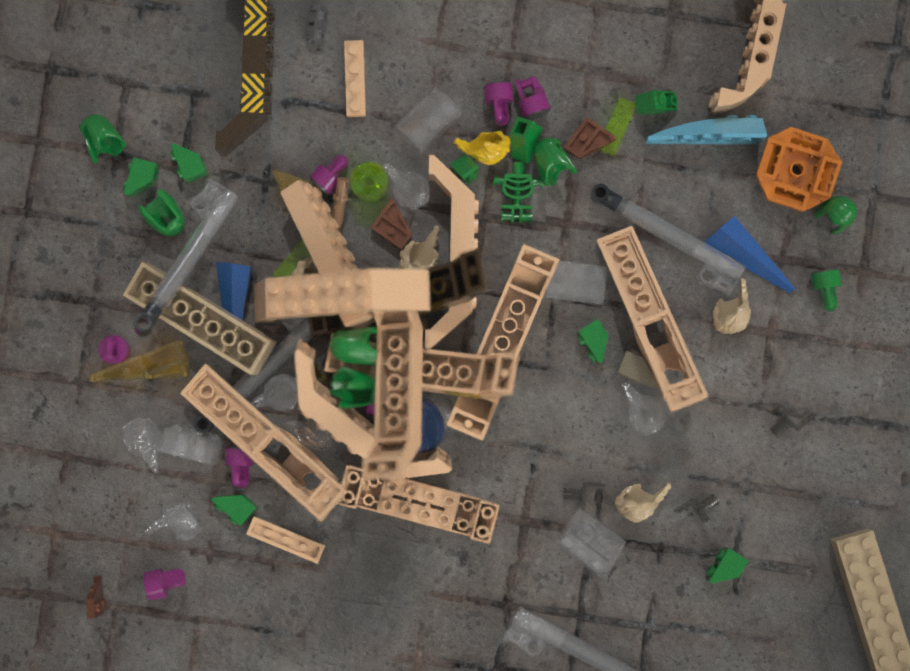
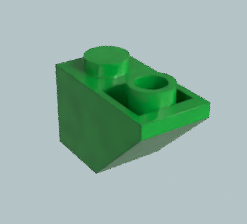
[635,90,678,115]
[510,117,543,164]
[170,144,209,183]
[449,153,479,185]
[123,157,160,198]
[577,319,608,364]
[212,494,258,526]
[706,547,749,584]

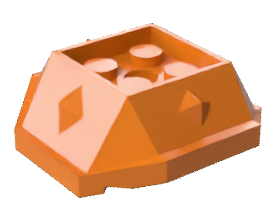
[755,127,842,212]

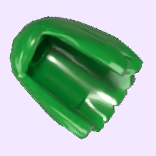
[79,114,126,164]
[534,137,578,186]
[139,189,185,237]
[813,195,857,235]
[330,327,378,366]
[330,367,376,409]

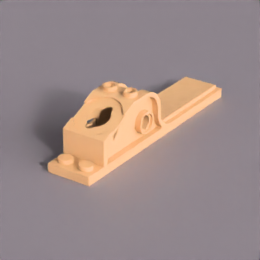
[597,226,708,412]
[180,364,348,521]

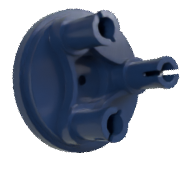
[415,397,444,455]

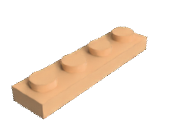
[344,40,366,117]
[246,516,325,564]

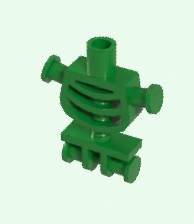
[493,162,543,224]

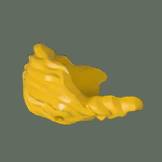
[454,131,511,165]

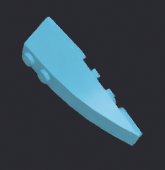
[645,115,767,144]

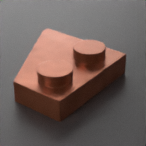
[564,116,617,159]
[370,198,413,250]
[86,576,107,619]

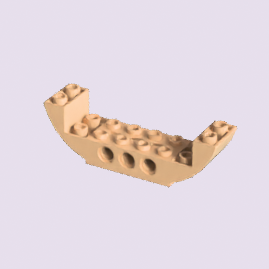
[708,0,786,114]
[337,465,500,544]

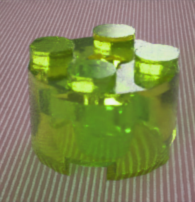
[350,161,389,203]

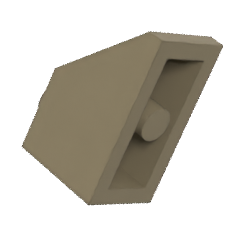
[615,349,655,387]

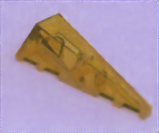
[89,340,189,382]

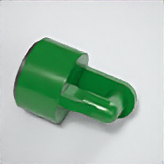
[810,268,842,312]

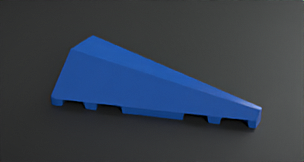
[703,216,795,293]
[216,262,253,321]

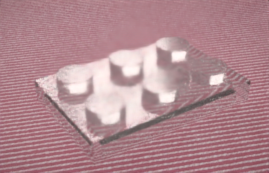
[546,260,608,305]

